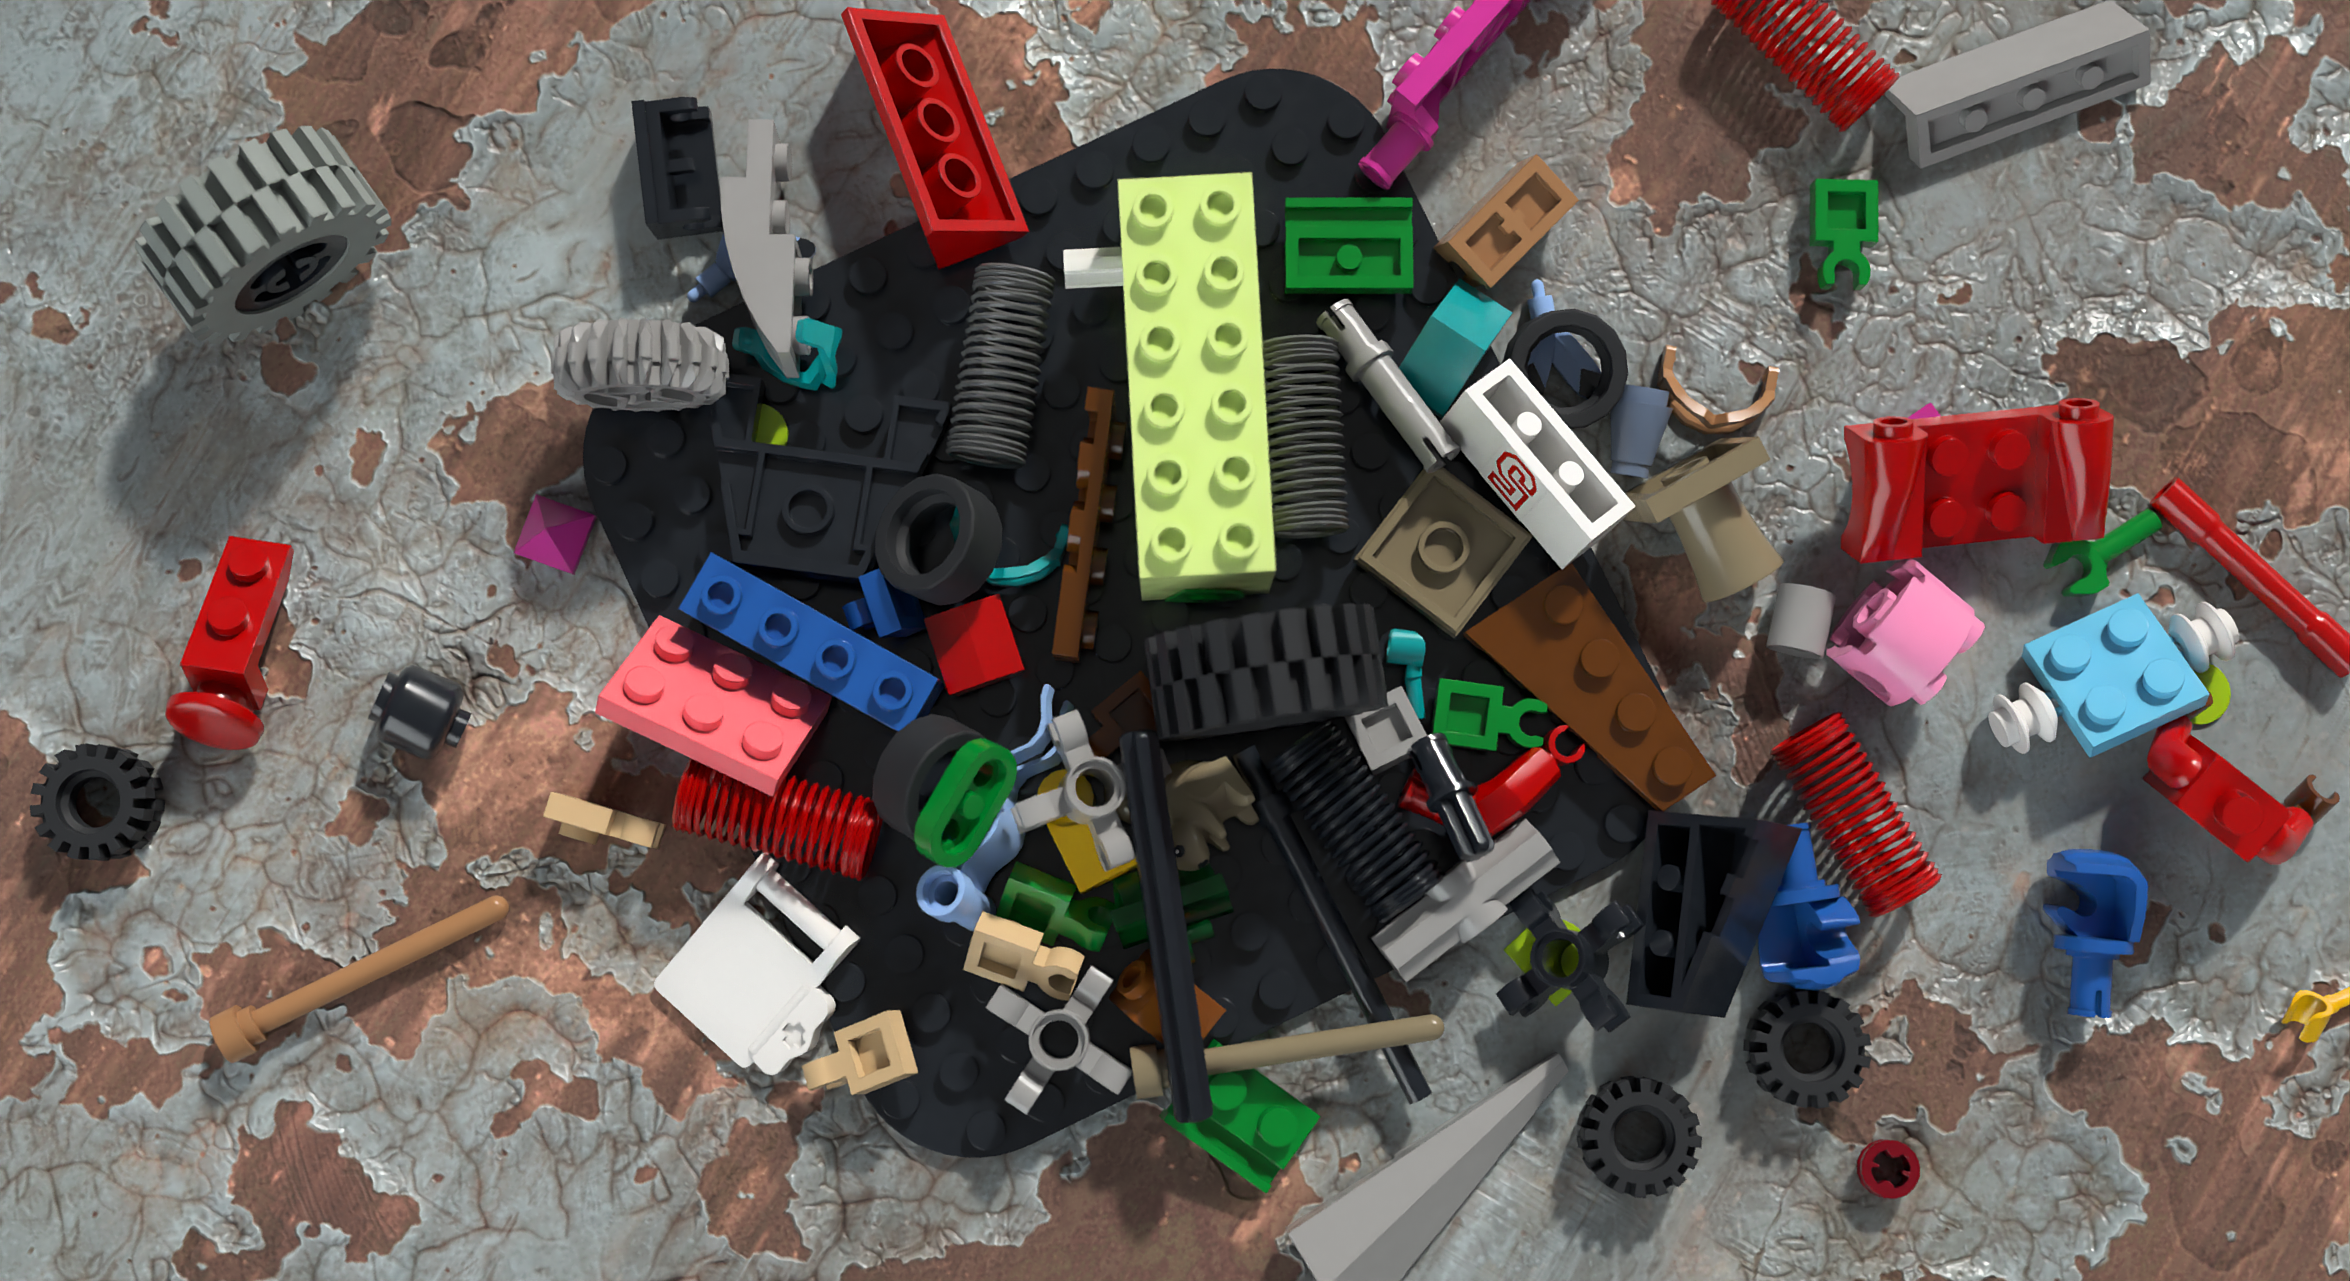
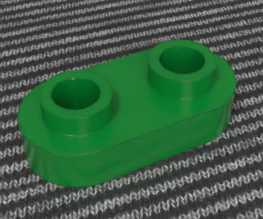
[914,738,1017,868]

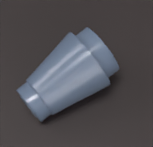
[1610,384,1673,479]

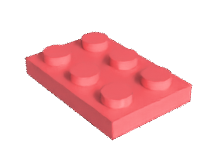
[595,615,832,797]

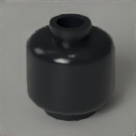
[368,665,472,760]

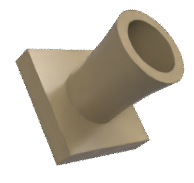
[1623,436,1784,603]

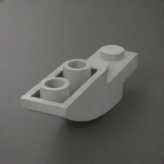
[720,119,813,378]

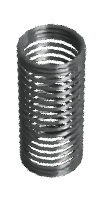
[945,263,1056,469]
[1262,335,1350,538]

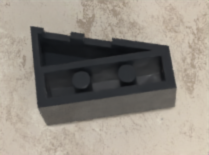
[1626,810,1802,1018]

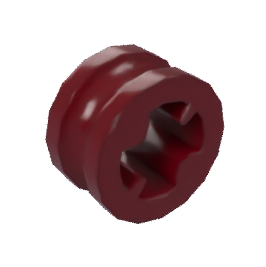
[1856,1139,1920,1199]

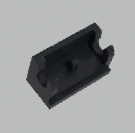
[631,97,724,240]

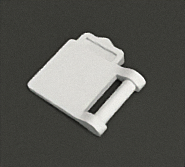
[654,853,861,1075]

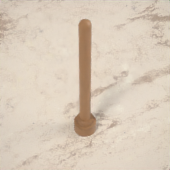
[209,895,509,1063]

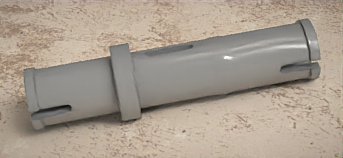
[1316,299,1461,474]

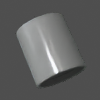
[1766,583,1837,659]

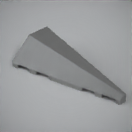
[1285,1052,1568,1281]

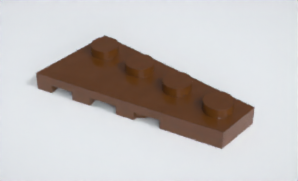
[1052,387,1127,664]
[1462,562,1716,811]

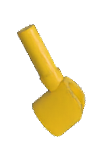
[2281,987,2350,1043]

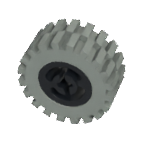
[135,126,391,344]

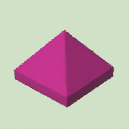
[513,494,597,575]

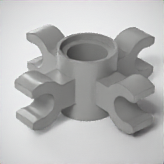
[1010,710,1172,872]
[986,965,1133,1114]

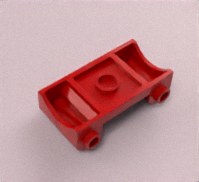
[1840,398,2114,564]

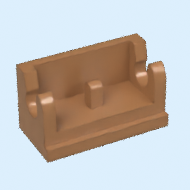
[1433,154,1579,289]

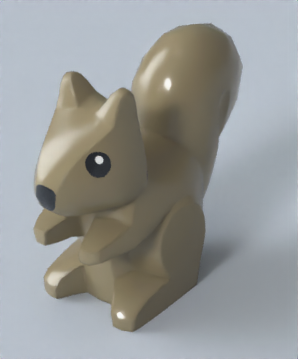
[1103,756,1259,871]

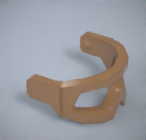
[1657,345,1779,434]

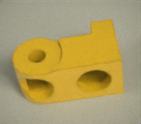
[1037,769,1137,895]

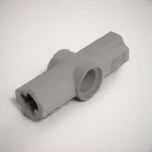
[1371,819,1560,982]

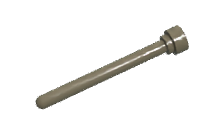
[1130,1014,1444,1100]

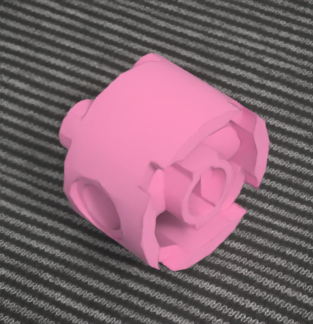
[1826,559,1985,707]

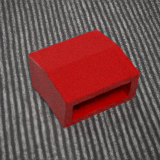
[924,594,1025,696]

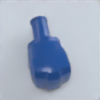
[1757,822,1860,990]
[2043,849,2148,1018]

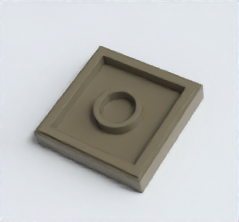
[1353,467,1533,638]

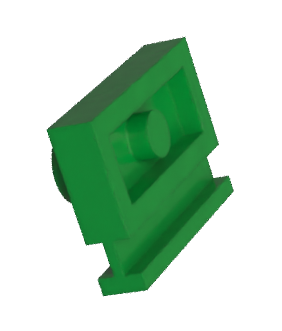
[1285,198,1413,294]
[1159,1039,1321,1194]

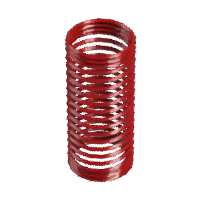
[1711,0,1899,132]
[1770,711,1942,917]
[672,758,882,881]

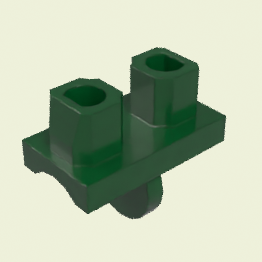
[1110,862,1234,964]

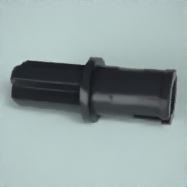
[1407,733,1494,863]

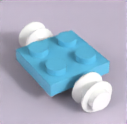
[1988,593,2239,758]

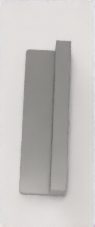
[1885,1,2151,169]

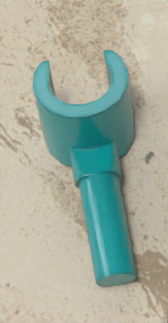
[1386,629,1426,719]

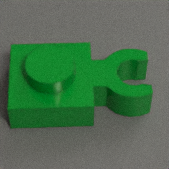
[1810,179,1878,291]
[1431,678,1548,752]

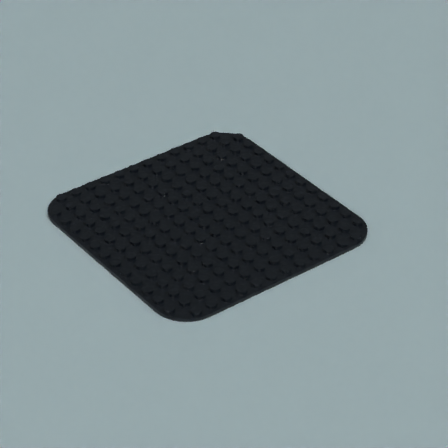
[583,69,1669,1158]

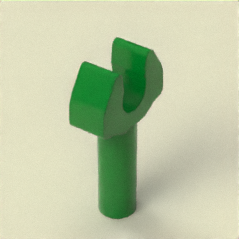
[2043,508,2162,597]

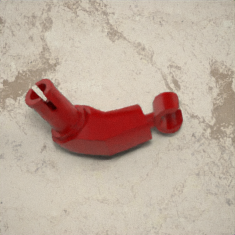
[1397,725,1585,836]

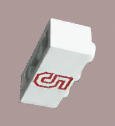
[1440,358,1636,569]

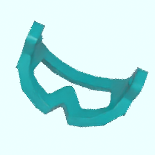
[732,318,843,390]
[949,506,1069,588]

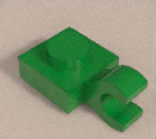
[995,861,1116,952]

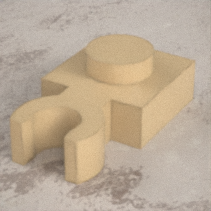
[543,792,666,849]
[963,911,1085,1000]

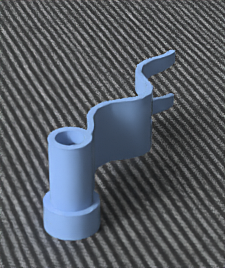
[916,684,1074,932]

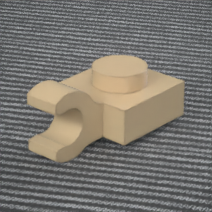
[802,1010,918,1095]

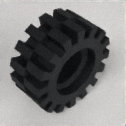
[29,744,165,861]
[1743,989,1871,1109]
[1576,1076,1702,1198]

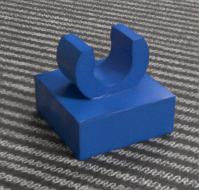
[843,569,926,638]

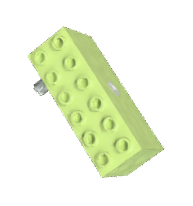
[1063,172,1276,600]

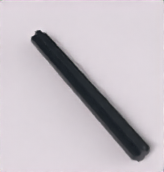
[1119,729,1213,1123]

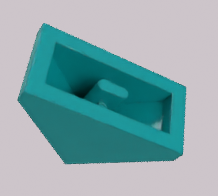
[1399,278,1512,418]

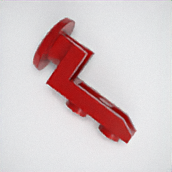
[165,536,294,750]

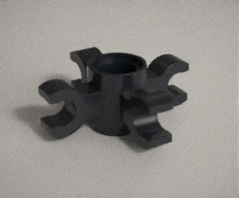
[1496,888,1644,1033]

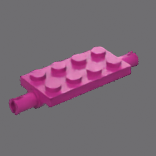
[1358,0,1532,190]

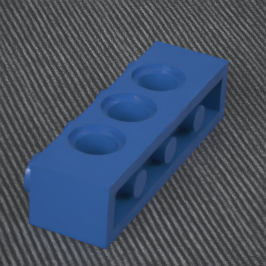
[678,552,945,732]

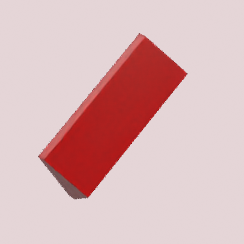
[841,7,1029,269]

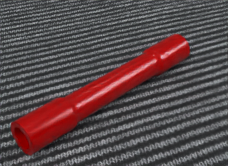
[2149,477,2350,678]

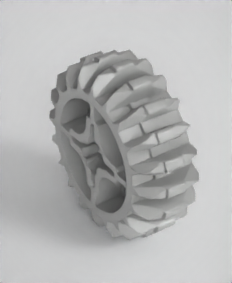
[551,317,729,412]

